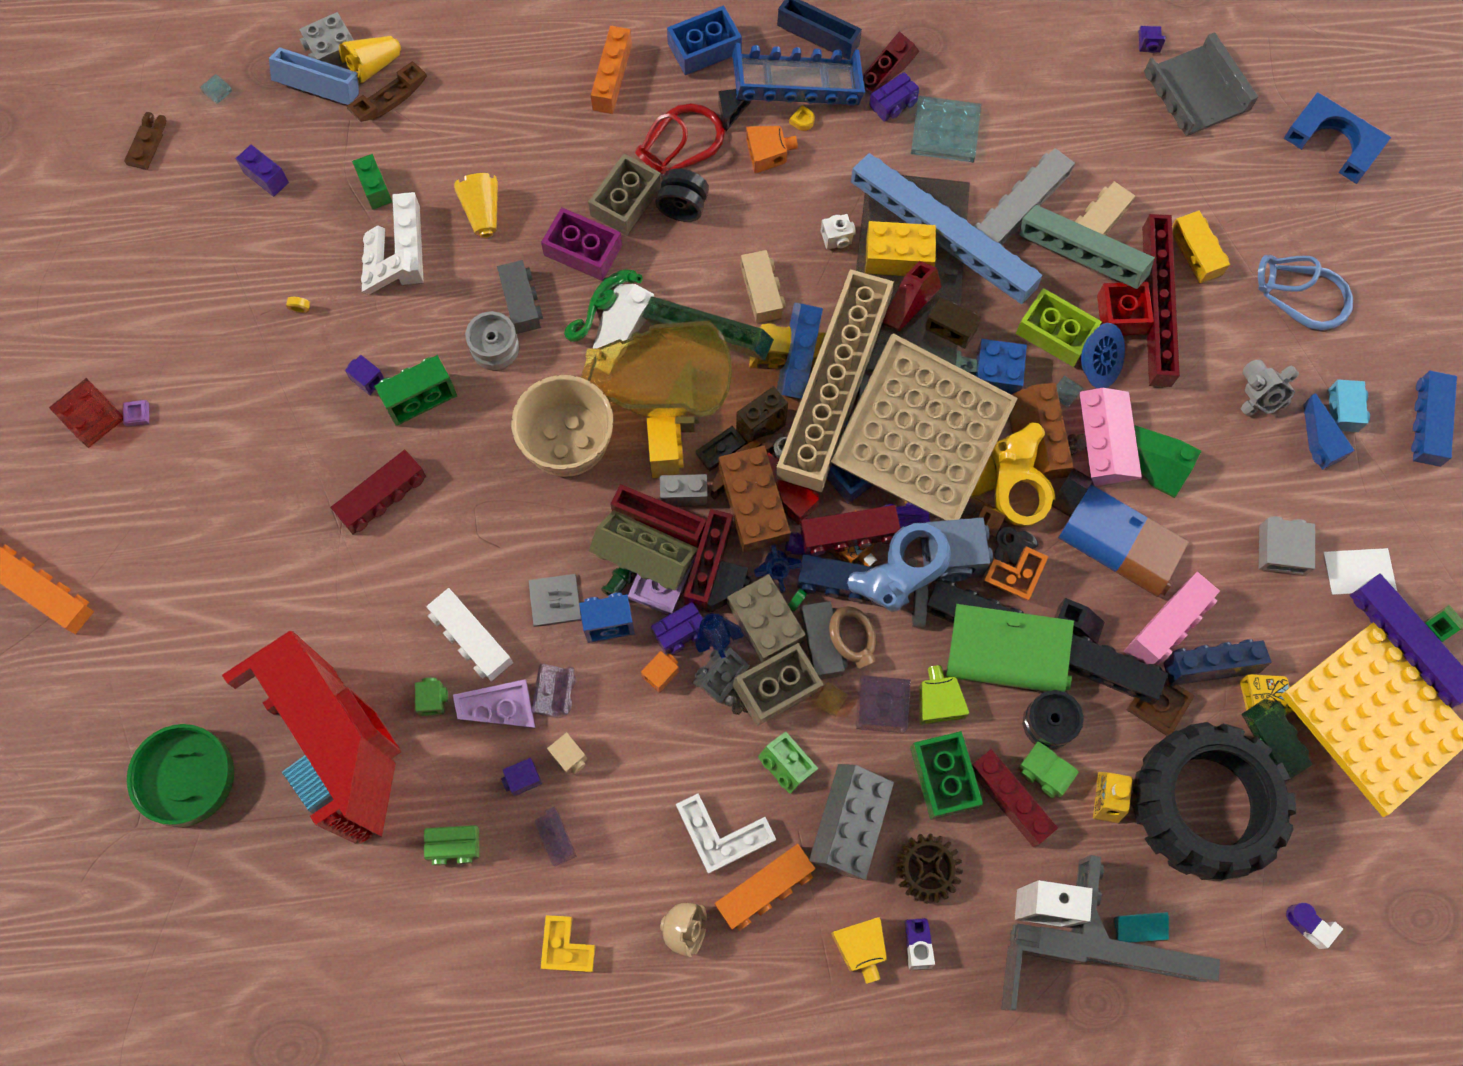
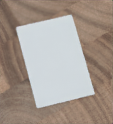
[1324,548,1397,595]

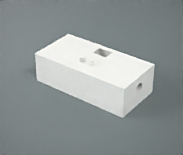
[1015,880,1092,928]

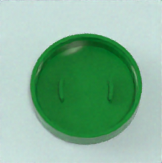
[127,724,234,827]

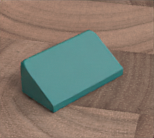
[1113,912,1169,943]

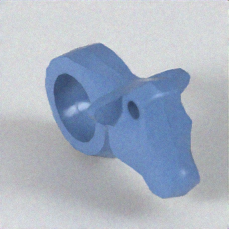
[847,523,951,612]

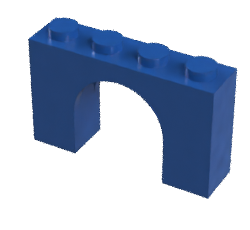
[1283,92,1391,184]

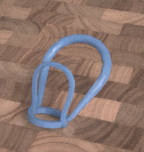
[1258,255,1353,331]

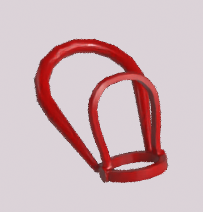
[635,103,725,175]

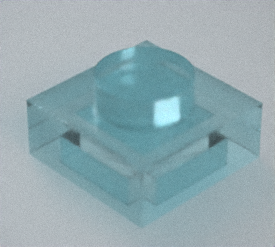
[200,74,232,104]

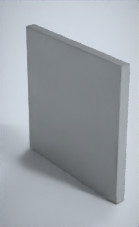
[528,574,581,626]

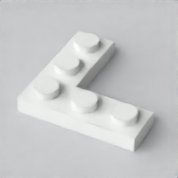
[361,226,411,295]
[676,794,776,874]

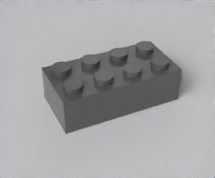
[809,764,894,880]

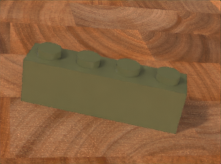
[589,510,698,590]

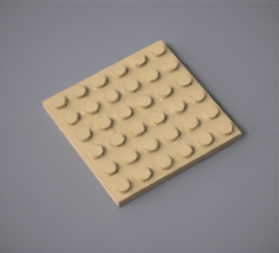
[830,334,1018,521]

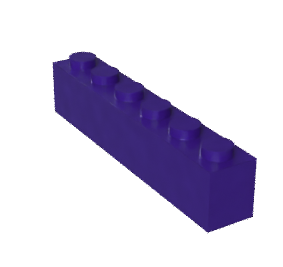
[1350,573,1463,708]

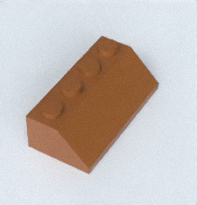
[1009,383,1073,480]

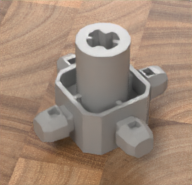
[1241,360,1299,416]

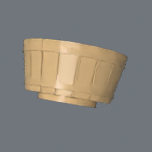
[511,375,613,477]

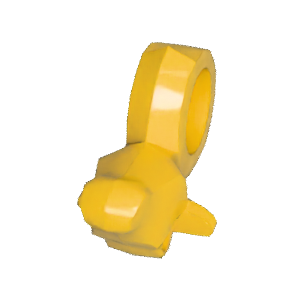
[991,423,1055,527]

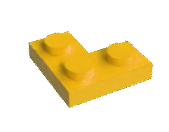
[540,915,595,972]

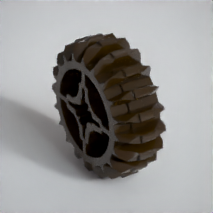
[894,833,963,904]

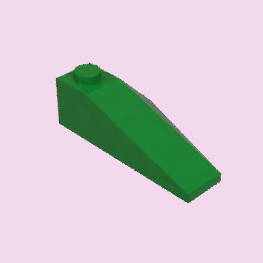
[1134,425,1201,498]

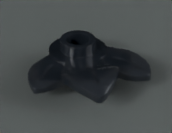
[994,527,1038,565]

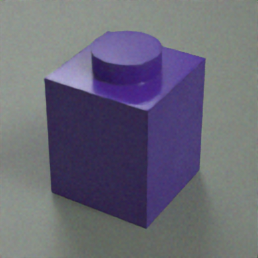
[345,355,385,396]
[501,758,542,796]

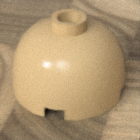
[660,903,707,957]

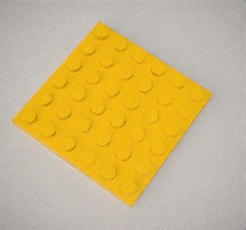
[1280,622,1463,817]

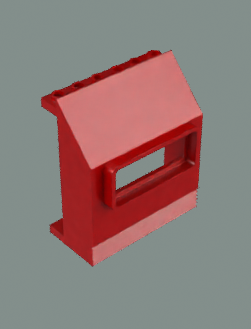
[222,631,401,844]

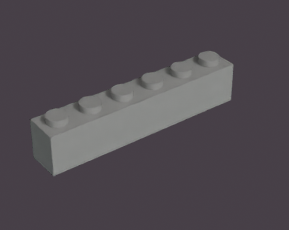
[974,148,1075,245]

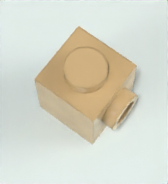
[547,732,587,775]

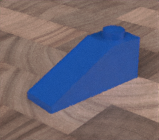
[1303,393,1355,470]

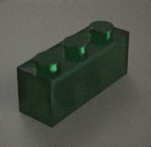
[1241,698,1313,781]

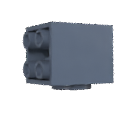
[920,518,993,582]

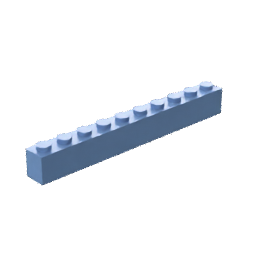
[851,153,1042,305]

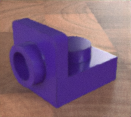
[1138,26,1166,53]

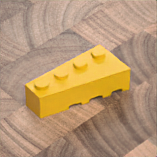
[749,323,826,369]

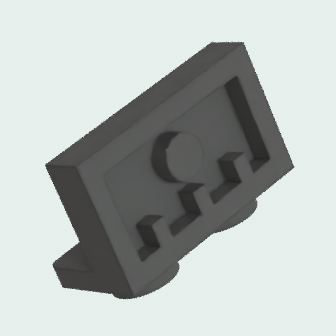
[692,646,750,703]

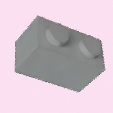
[660,474,708,507]

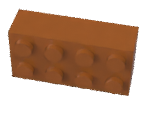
[719,445,791,553]

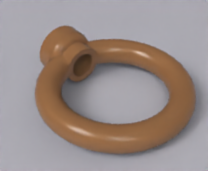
[829,606,876,669]

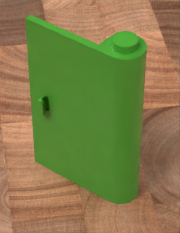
[946,604,1074,692]

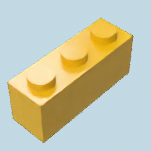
[1172,210,1230,284]

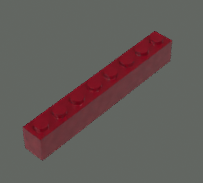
[1142,214,1180,387]

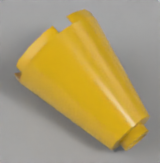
[339,36,401,84]
[454,173,498,238]

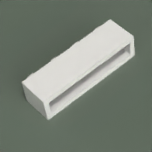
[393,192,424,285]
[426,588,513,681]

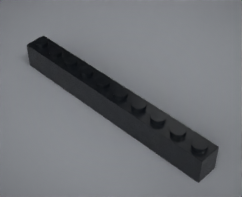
[927,580,1168,705]

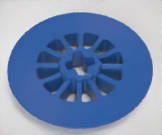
[1081,323,1125,389]

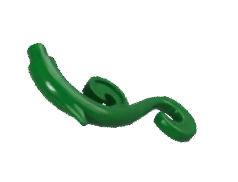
[564,269,643,342]

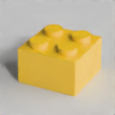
[647,416,684,478]

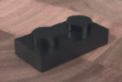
[696,426,746,472]

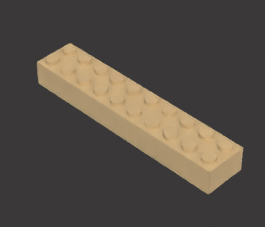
[777,269,894,492]

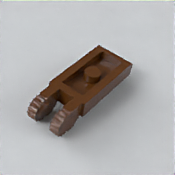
[124,112,166,170]

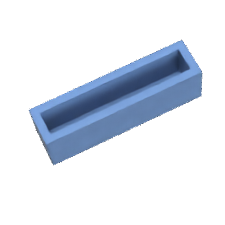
[269,47,359,105]

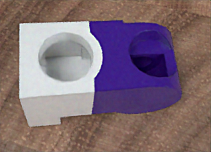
[1286,903,1343,949]
[905,918,935,970]

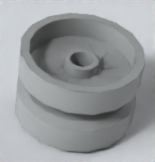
[465,311,520,370]

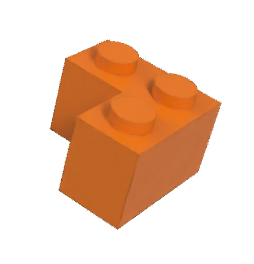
[982,547,1049,601]

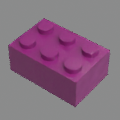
[541,207,622,281]

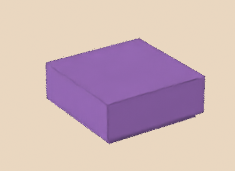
[123,400,149,427]

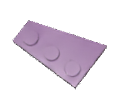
[453,679,536,728]

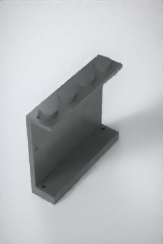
[1144,32,1258,136]

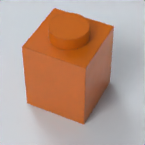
[641,651,679,693]

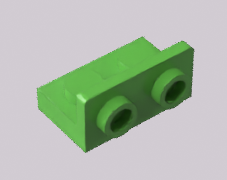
[758,731,818,794]

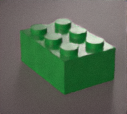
[374,355,457,426]
[910,731,983,820]

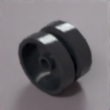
[655,168,709,222]
[1022,690,1084,750]

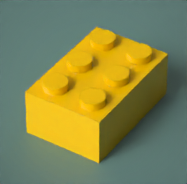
[865,221,936,276]

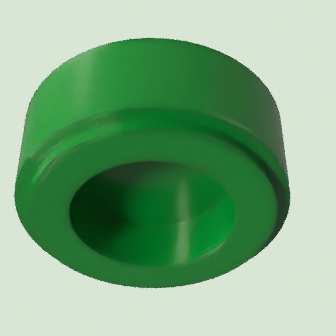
[788,588,807,612]

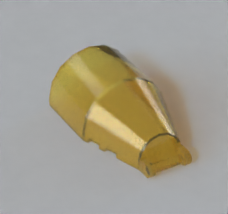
[581,321,732,418]

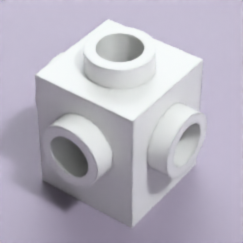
[821,214,856,250]

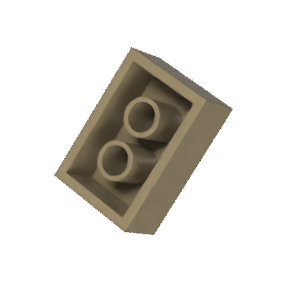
[588,153,661,236]
[727,574,806,663]
[732,643,824,726]

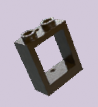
[736,386,788,444]

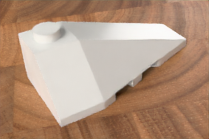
[588,284,655,376]

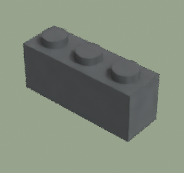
[497,260,543,334]
[801,601,848,680]

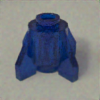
[754,545,802,593]
[695,613,744,659]

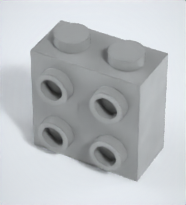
[299,12,354,66]
[1259,516,1315,576]

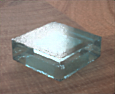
[1056,376,1083,408]

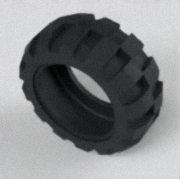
[1132,722,1296,881]

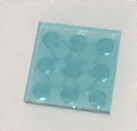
[911,95,981,163]

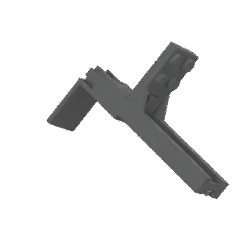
[1001,855,1220,1011]

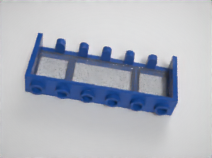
[732,43,865,106]

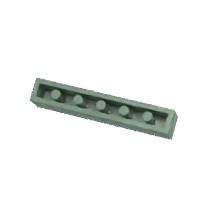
[1019,205,1155,289]

